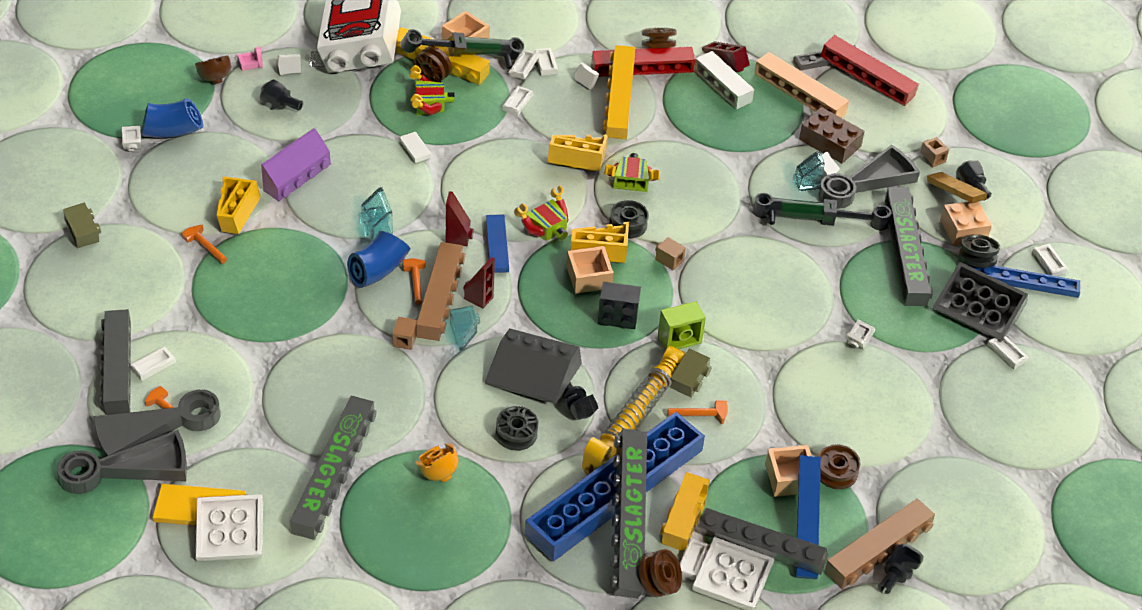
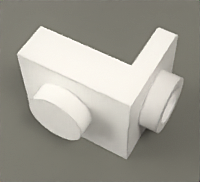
[122,126,142,151]
[846,319,875,349]

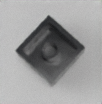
[597,281,641,329]

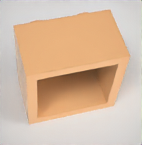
[442,11,490,40]
[940,202,992,246]
[567,246,613,294]
[765,445,811,497]

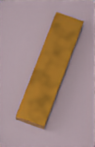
[927,172,987,203]

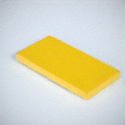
[153,484,246,526]

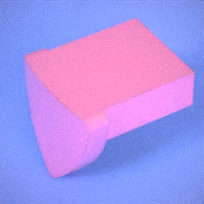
[238,47,263,71]

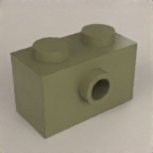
[63,202,101,248]
[670,348,712,398]

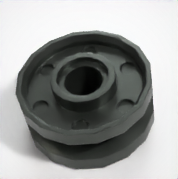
[609,200,649,238]
[959,234,1000,268]
[495,406,539,451]

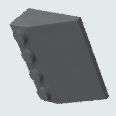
[933,262,1028,342]
[485,328,582,404]

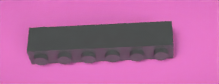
[99,309,131,415]
[698,508,828,575]

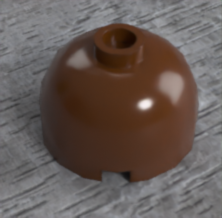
[195,55,231,84]

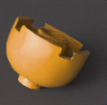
[415,443,459,482]

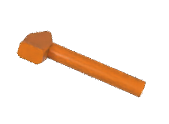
[181,225,227,264]
[403,258,426,305]
[145,386,175,409]
[668,400,728,424]

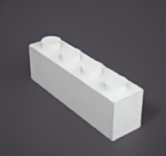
[695,51,754,109]

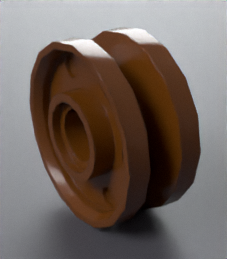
[642,28,676,48]
[414,46,452,83]
[818,444,861,489]
[639,549,682,598]

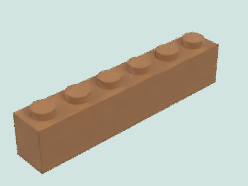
[416,242,466,341]
[824,498,935,589]

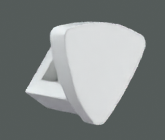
[277,54,301,75]
[575,63,599,90]
[809,152,840,177]

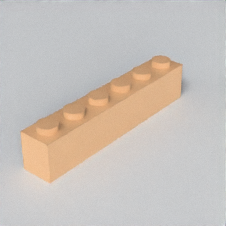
[754,52,849,117]

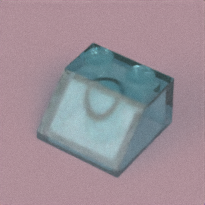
[359,187,393,242]

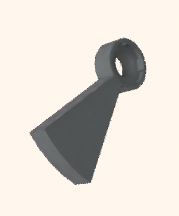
[819,145,920,208]
[94,389,221,457]
[57,430,187,494]

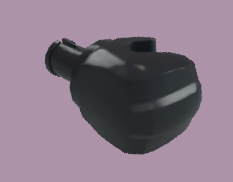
[260,79,303,111]
[956,160,992,201]
[563,382,599,420]
[878,544,924,594]

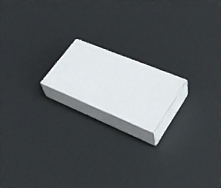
[534,48,558,76]
[509,50,539,79]
[502,86,533,116]
[400,132,431,163]
[1032,244,1068,276]
[987,336,1029,369]
[130,346,176,381]
[680,538,710,581]

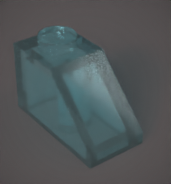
[793,151,825,192]
[450,306,480,351]

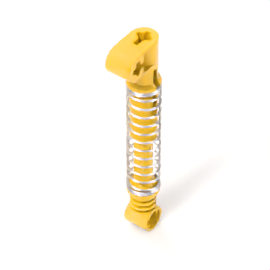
[582,345,686,475]

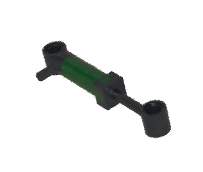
[400,29,524,69]
[753,193,891,231]

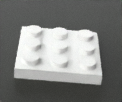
[196,494,263,561]
[692,537,775,610]

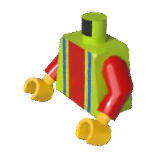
[409,65,455,116]
[604,153,660,192]
[514,185,569,241]

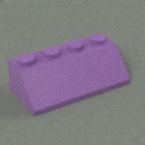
[261,128,331,201]

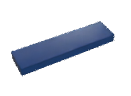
[486,214,509,273]

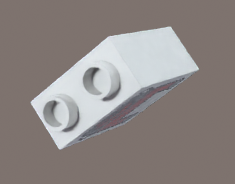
[317,0,401,73]

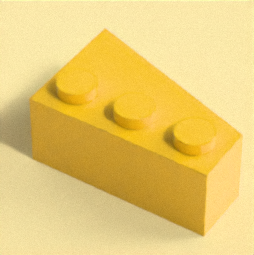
[548,135,608,172]
[217,176,261,234]
[570,222,629,263]
[660,472,710,552]

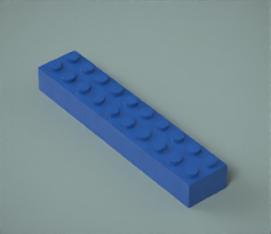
[525,412,705,562]

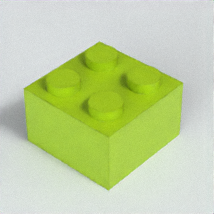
[658,301,706,351]

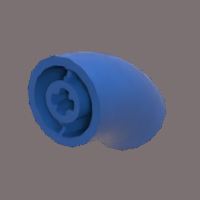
[141,98,204,138]
[347,231,411,288]

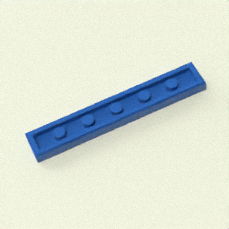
[968,265,1081,298]
[796,455,821,580]

